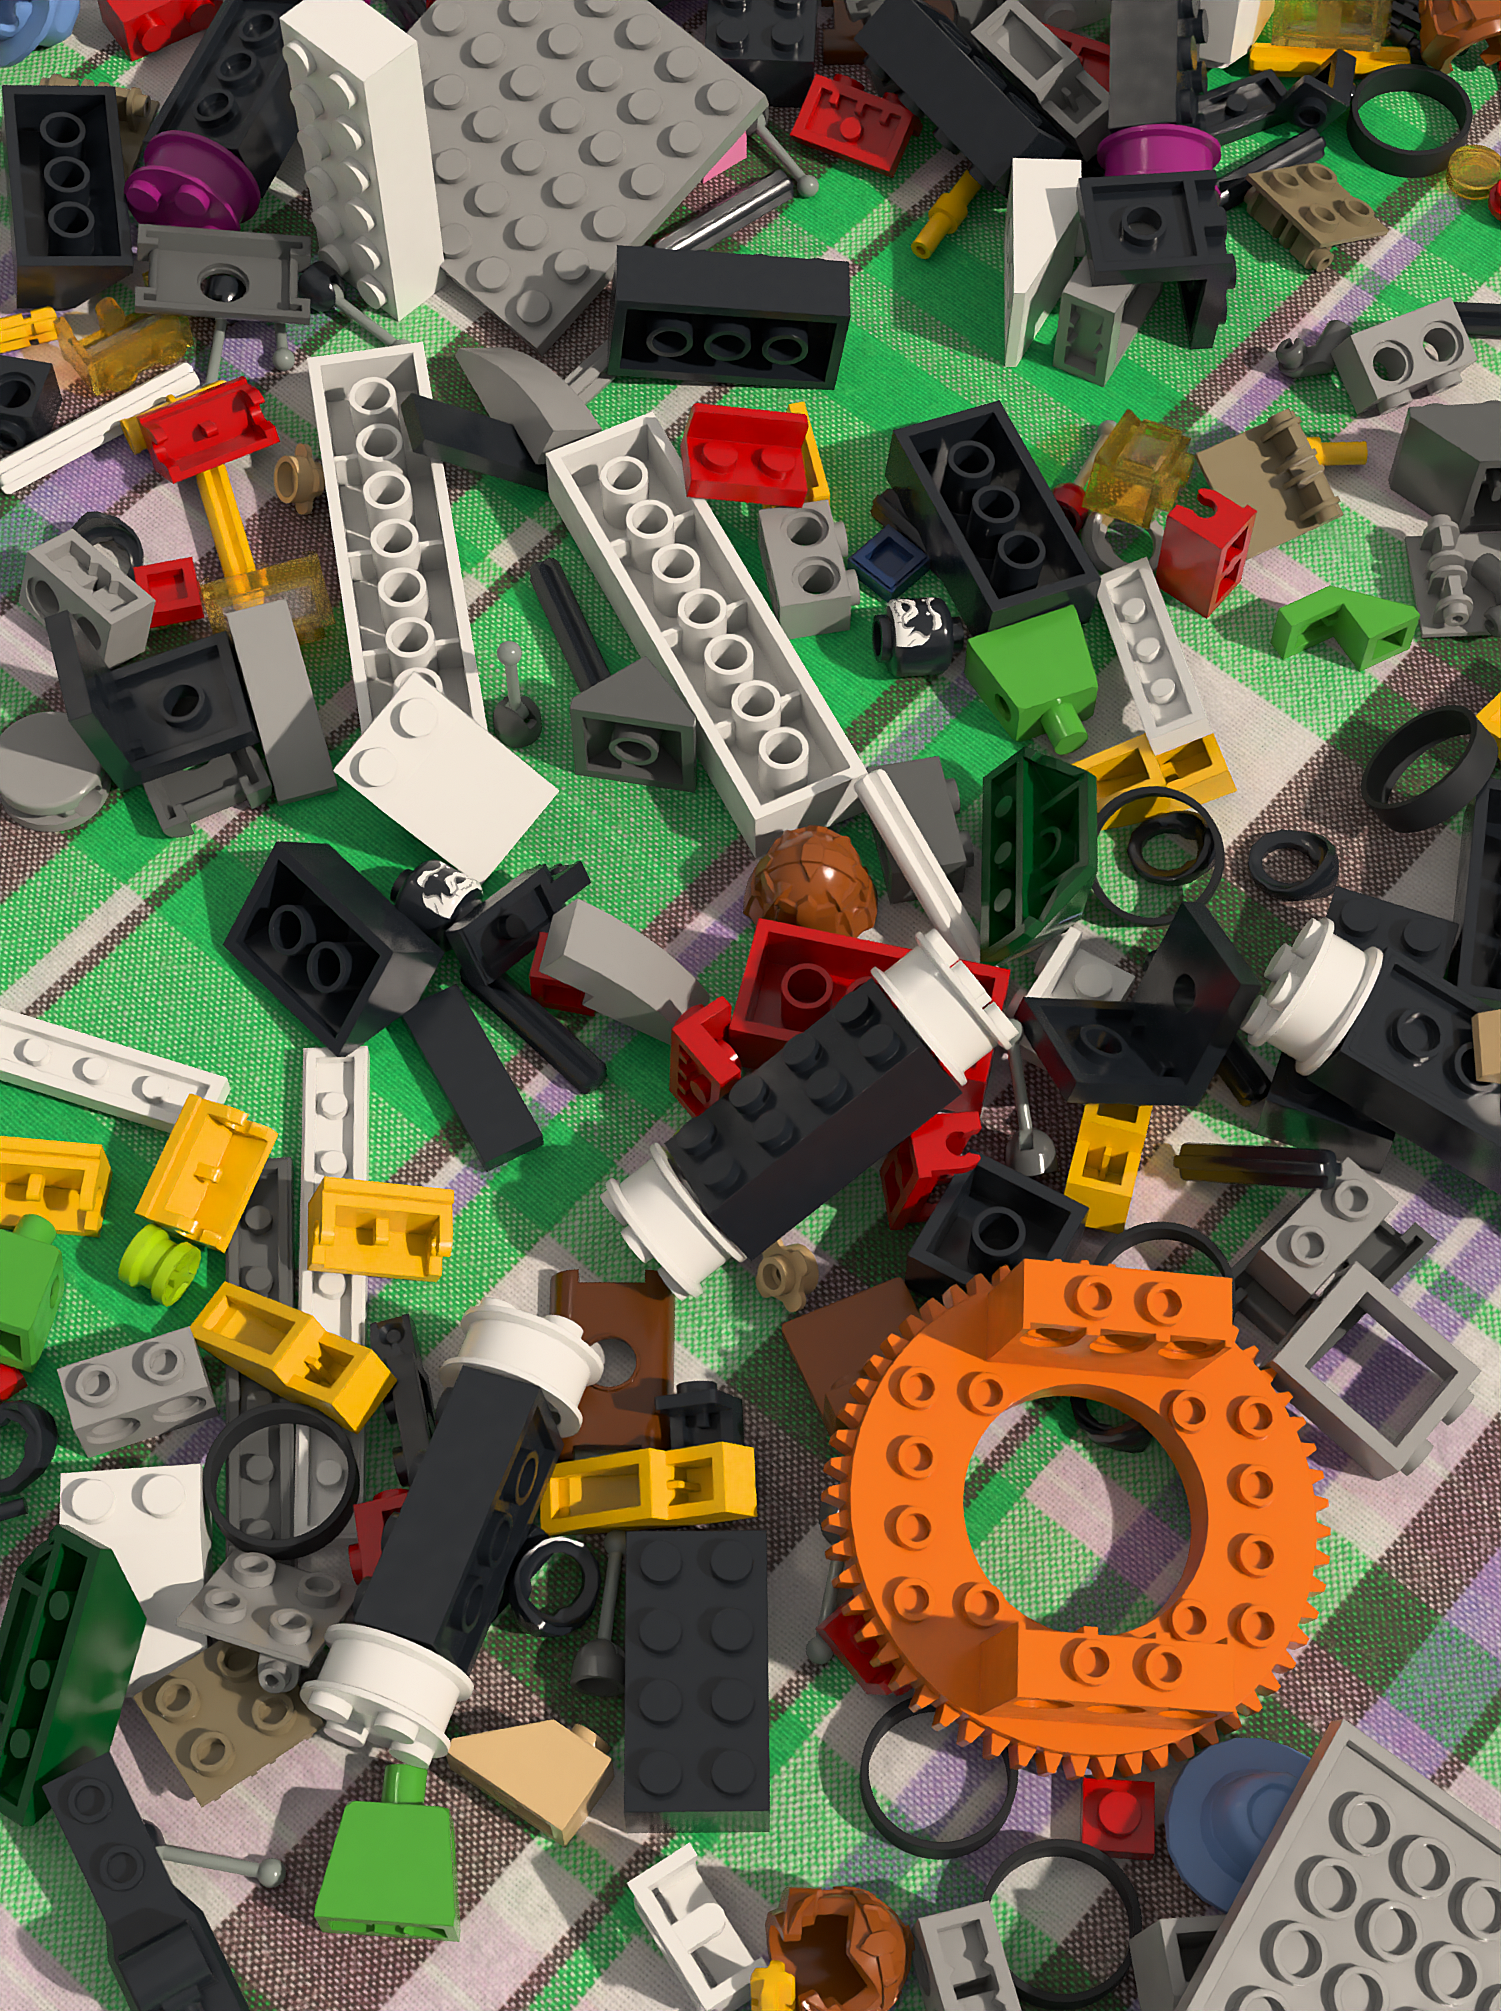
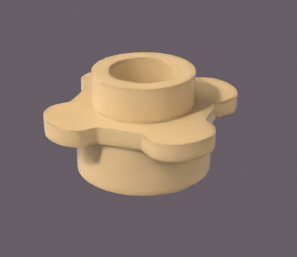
[274,444,325,515]
[755,1238,819,1312]

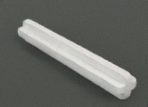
[0,362,200,494]
[854,769,998,967]

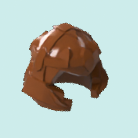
[1418,0,1501,74]
[743,825,878,938]
[765,1886,915,2011]

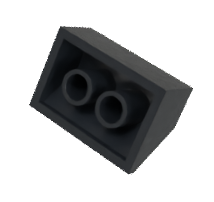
[223,841,445,1057]

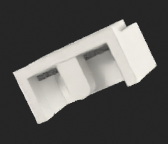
[627,1842,768,2011]

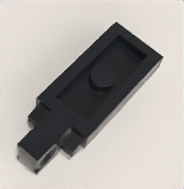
[445,861,591,987]
[370,1314,437,1488]

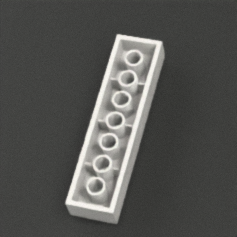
[307,342,488,733]
[545,411,868,858]

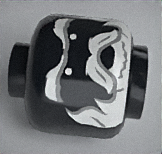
[872,597,964,677]
[390,859,483,952]

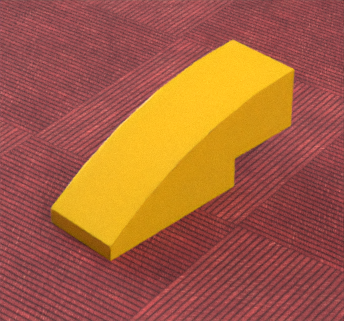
[1072,733,1237,831]
[1064,1103,1153,1234]
[190,1281,398,1434]
[540,1441,757,1536]

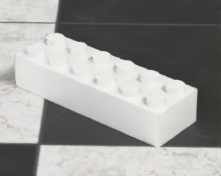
[279,0,447,322]

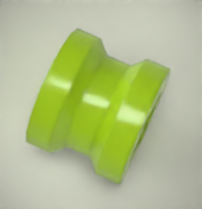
[118,1223,201,1307]

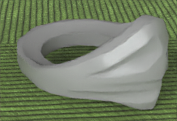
[1081,504,1164,574]

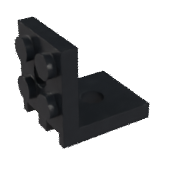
[1076,170,1237,350]
[44,610,260,791]
[1013,901,1262,1106]

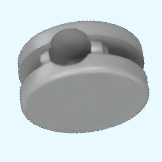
[0,711,111,832]

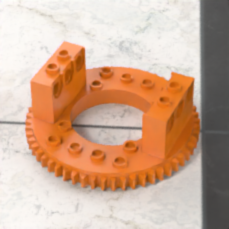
[821,1259,1331,1780]

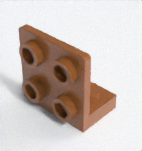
[781,1277,923,1437]

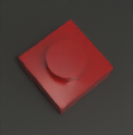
[133,557,204,628]
[1080,1778,1155,1861]

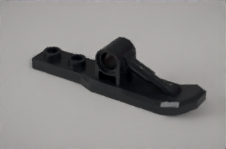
[42,1751,251,2011]

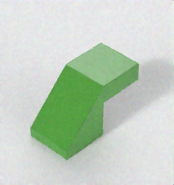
[1270,585,1420,672]

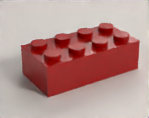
[729,918,1011,1117]

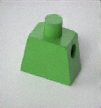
[964,605,1098,755]
[0,1214,65,1373]
[314,1764,461,1942]

